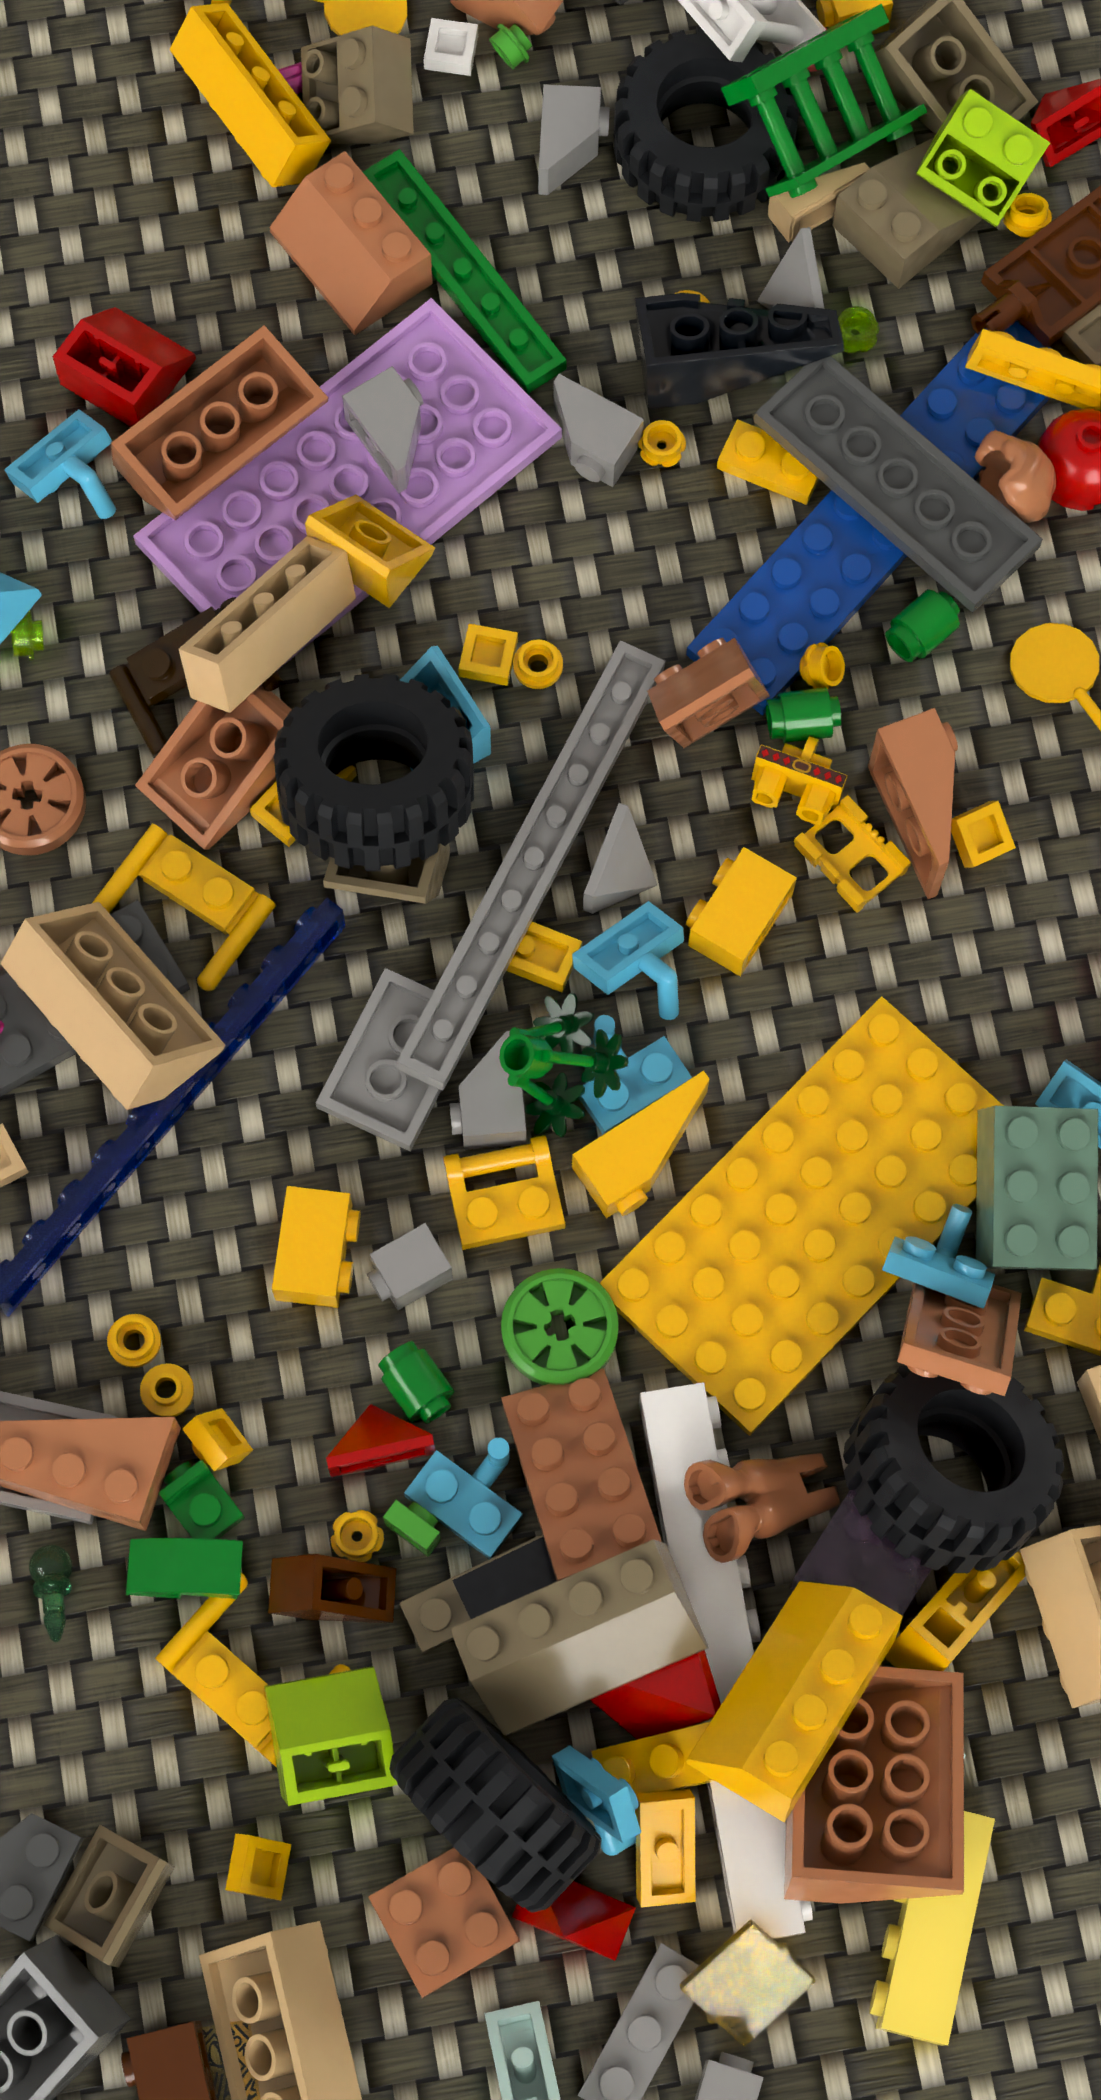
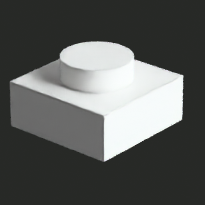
[424,18,478,76]

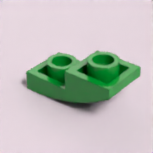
[125,1538,243,1599]

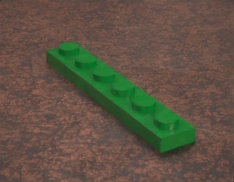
[363,149,567,394]

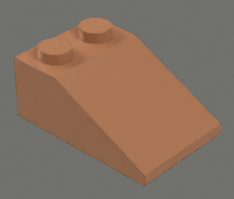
[647,638,770,748]
[135,684,292,850]
[868,708,958,899]

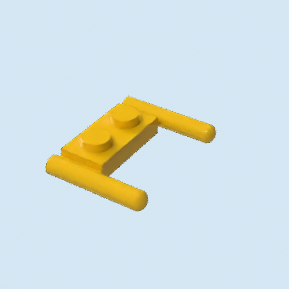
[92,823,276,991]
[155,1573,351,1767]

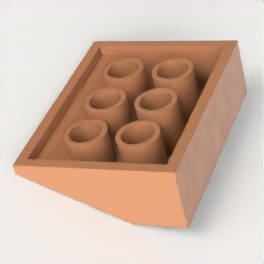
[784,1666,964,1904]

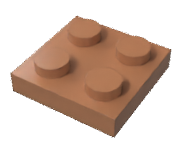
[368,1847,520,1998]

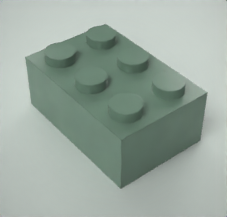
[976,1106,1098,1271]

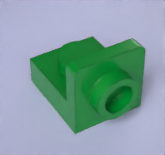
[159,1460,245,1539]

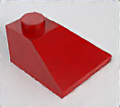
[590,1650,721,1739]

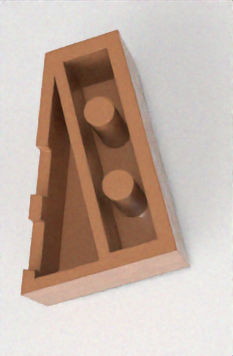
[0,1417,181,1531]

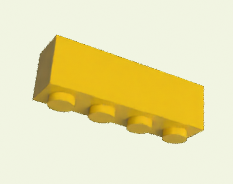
[169,3,331,188]

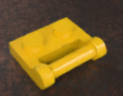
[443,1135,565,1250]

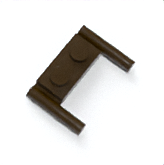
[109,597,283,758]

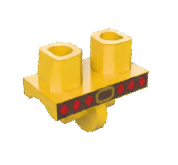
[751,736,848,825]

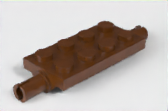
[971,185,1101,348]

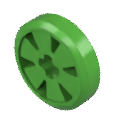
[501,1268,618,1385]

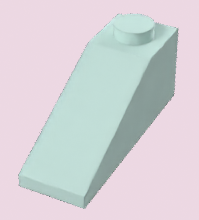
[484,2001,561,2100]

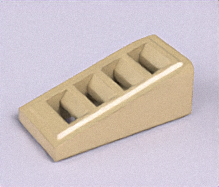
[768,162,870,243]

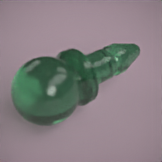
[29,1545,72,1642]

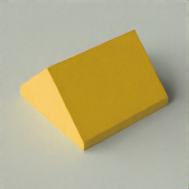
[305,494,435,608]

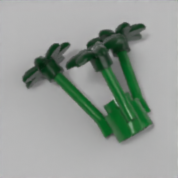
[499,993,629,1137]

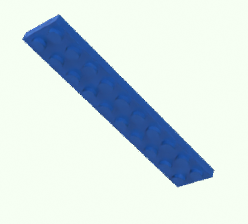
[686,322,1063,716]

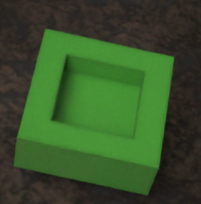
[383,1500,441,1557]

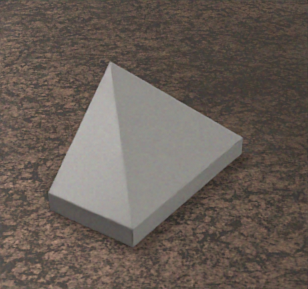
[757,227,825,310]
[583,803,657,914]

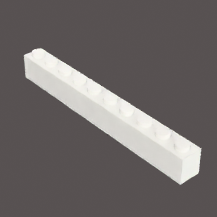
[639,1382,813,1946]

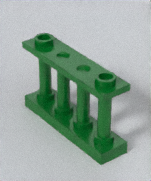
[721,4,927,198]

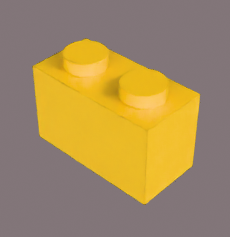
[686,847,797,977]
[272,1186,361,1308]

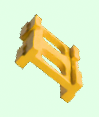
[794,795,911,913]

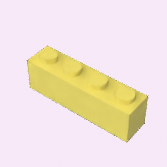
[869,1811,995,2046]

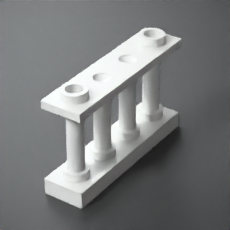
[678,0,826,62]

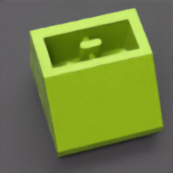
[916,89,1050,227]
[264,1666,398,1806]

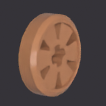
[0,744,86,855]

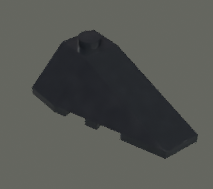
[635,293,844,409]

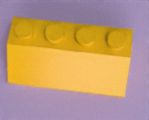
[686,1581,903,1823]

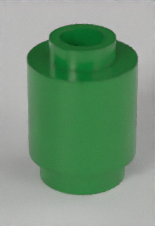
[885,589,960,662]
[766,687,841,743]
[378,1341,454,1424]

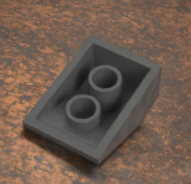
[0,1935,131,2100]

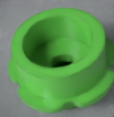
[489,23,532,69]

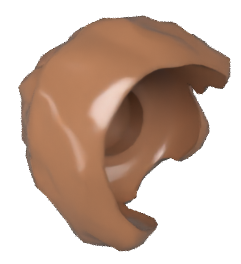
[974,430,1056,524]

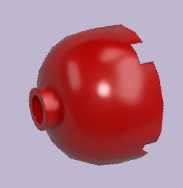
[1037,408,1101,511]

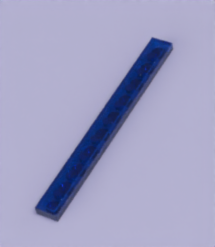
[0,898,346,1317]

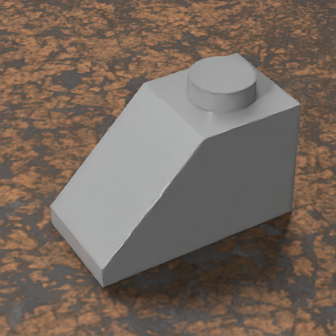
[538,84,610,195]
[342,366,423,494]
[553,374,644,487]
[450,1031,526,1150]

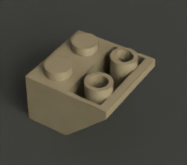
[301,26,414,144]

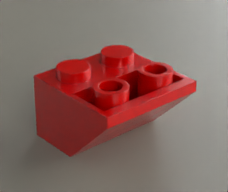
[52,307,196,427]

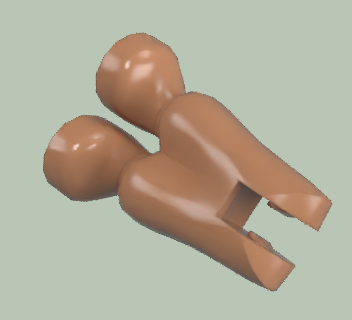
[684,1453,840,1563]

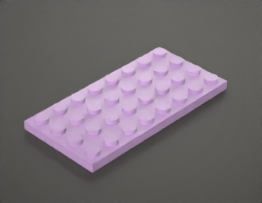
[133,298,562,669]

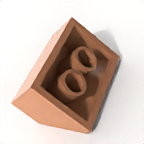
[270,151,433,335]

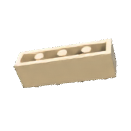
[179,536,356,713]

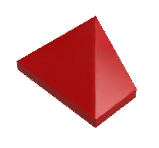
[1031,78,1101,168]
[326,1404,435,1477]
[512,1881,636,1961]

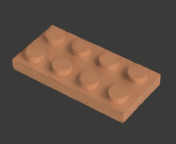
[897,1282,1022,1396]
[501,1368,662,1581]

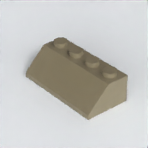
[450,1539,709,1736]

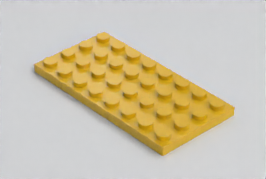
[600,996,1004,1436]

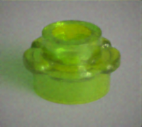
[838,306,879,354]
[11,611,44,661]

